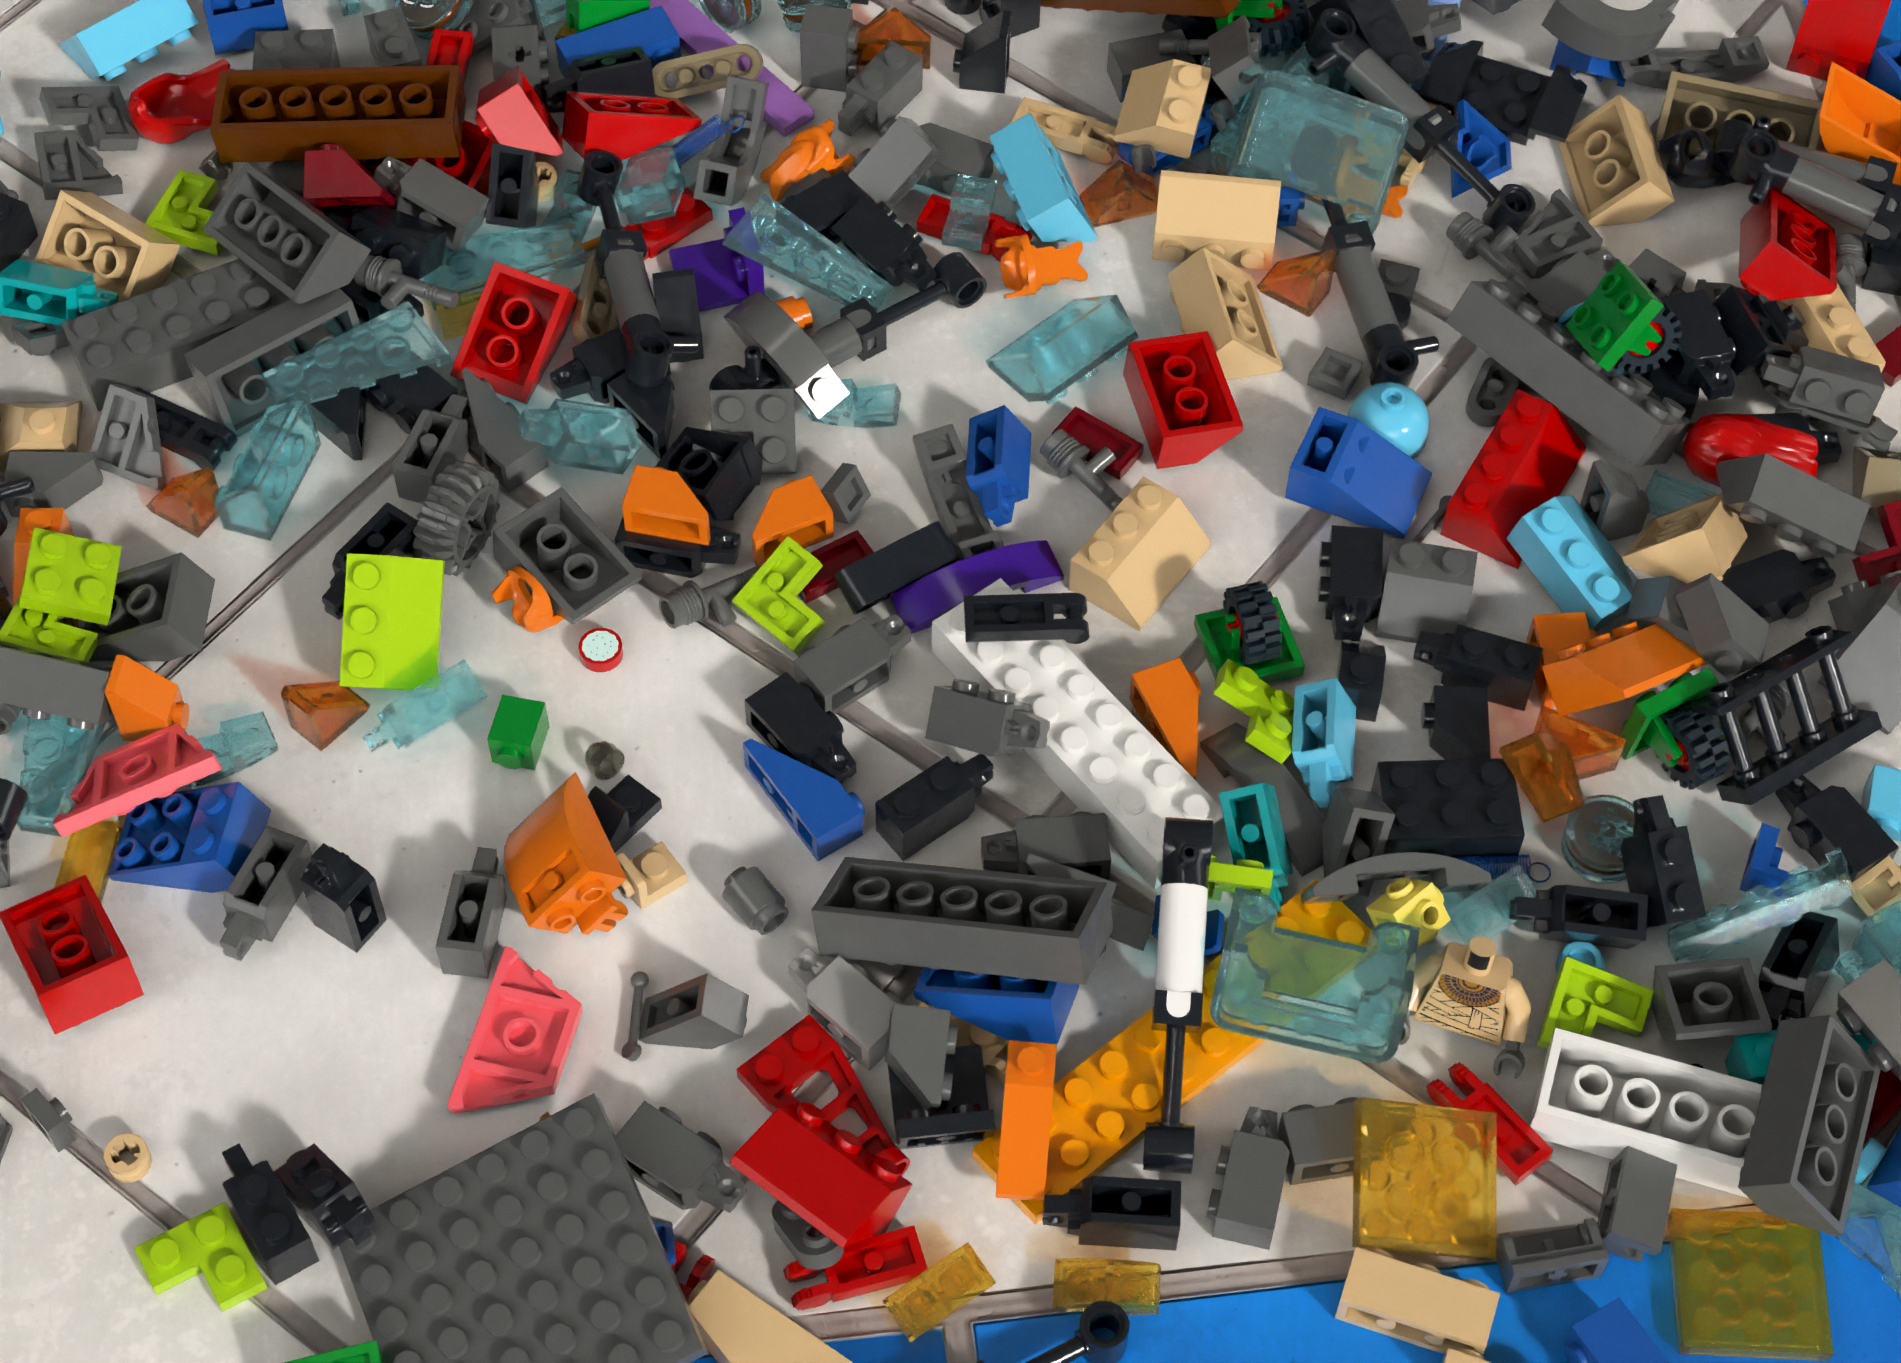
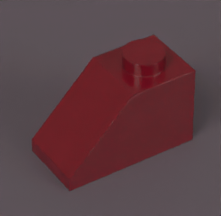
[303,144,395,208]

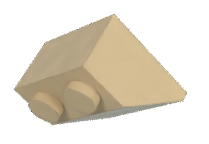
[1113,59,1211,159]

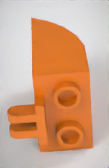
[1819,61,1901,185]
[504,772,628,935]

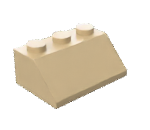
[1557,94,1675,227]
[1152,170,1281,270]
[34,190,181,302]
[1167,247,1283,380]
[1780,284,1886,373]
[1069,476,1211,631]
[1622,493,1748,584]

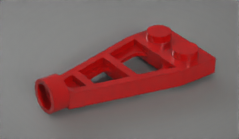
[736,1014,910,1176]

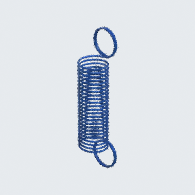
[663,115,745,180]
[1457,854,1551,883]

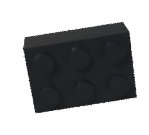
[1371,758,1525,864]

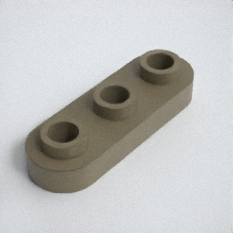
[652,44,763,99]
[572,249,617,344]

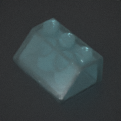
[986,294,1139,404]
[215,391,321,541]

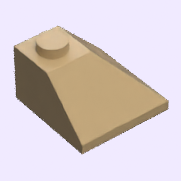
[0,401,83,473]

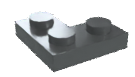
[40,86,139,151]
[710,388,796,474]

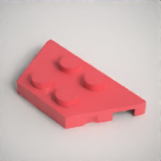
[53,723,222,837]
[448,946,583,1114]

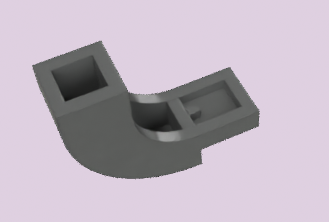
[1541,0,1679,61]
[694,75,769,206]
[724,291,850,419]

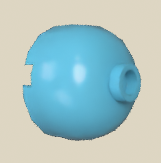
[1348,382,1429,459]

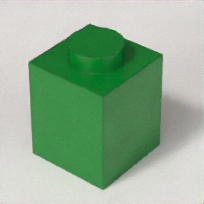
[487,695,549,770]

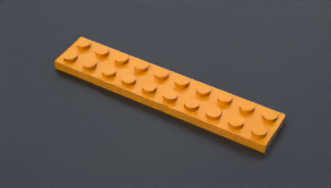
[972,879,1382,1225]

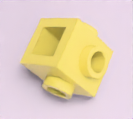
[1366,877,1451,952]

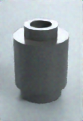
[722,867,789,935]

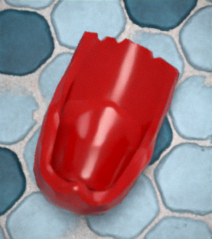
[128,58,234,144]
[1683,413,1818,488]

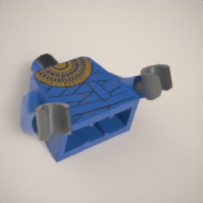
[1118,89,1238,180]

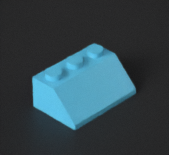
[60,0,199,81]
[989,113,1098,242]
[1506,495,1638,631]

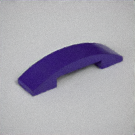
[890,540,1064,634]

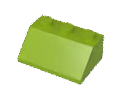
[339,553,445,692]

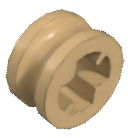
[536,162,559,201]
[103,1133,152,1183]

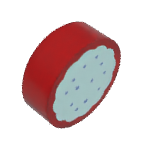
[578,628,623,672]

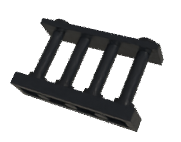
[1690,626,1882,805]

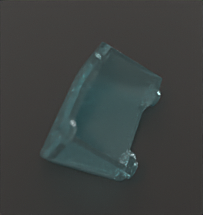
[1225,70,1409,235]
[1210,887,1420,1063]

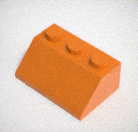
[1541,621,1707,717]

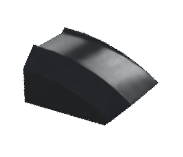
[655,427,763,520]

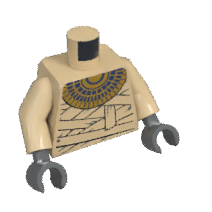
[1382,936,1531,1079]

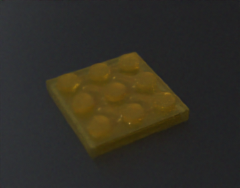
[1352,1097,1497,1261]
[1668,1208,1834,1361]

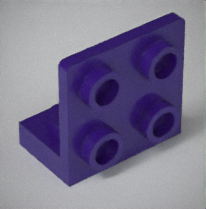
[669,207,765,312]

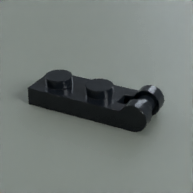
[137,388,238,472]
[964,593,1090,644]

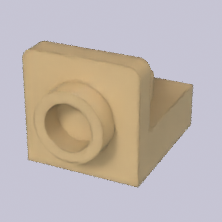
[616,841,688,910]
[1844,856,1901,927]

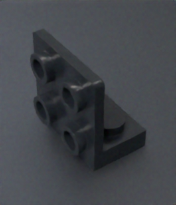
[887,1045,996,1150]

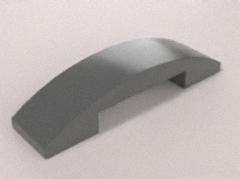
[1617,36,1770,89]
[913,424,1004,561]
[1199,722,1324,877]
[1301,852,1492,904]

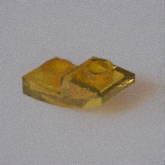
[883,1242,996,1342]
[1052,1258,1161,1316]

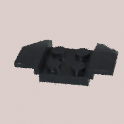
[1418,40,1587,146]

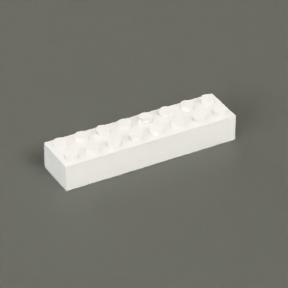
[932,578,1226,890]

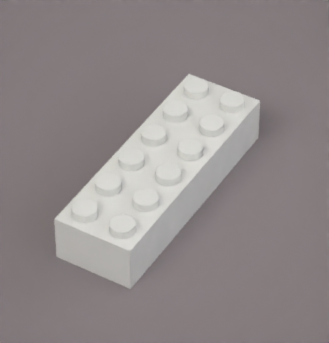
[1529,1028,1762,1198]

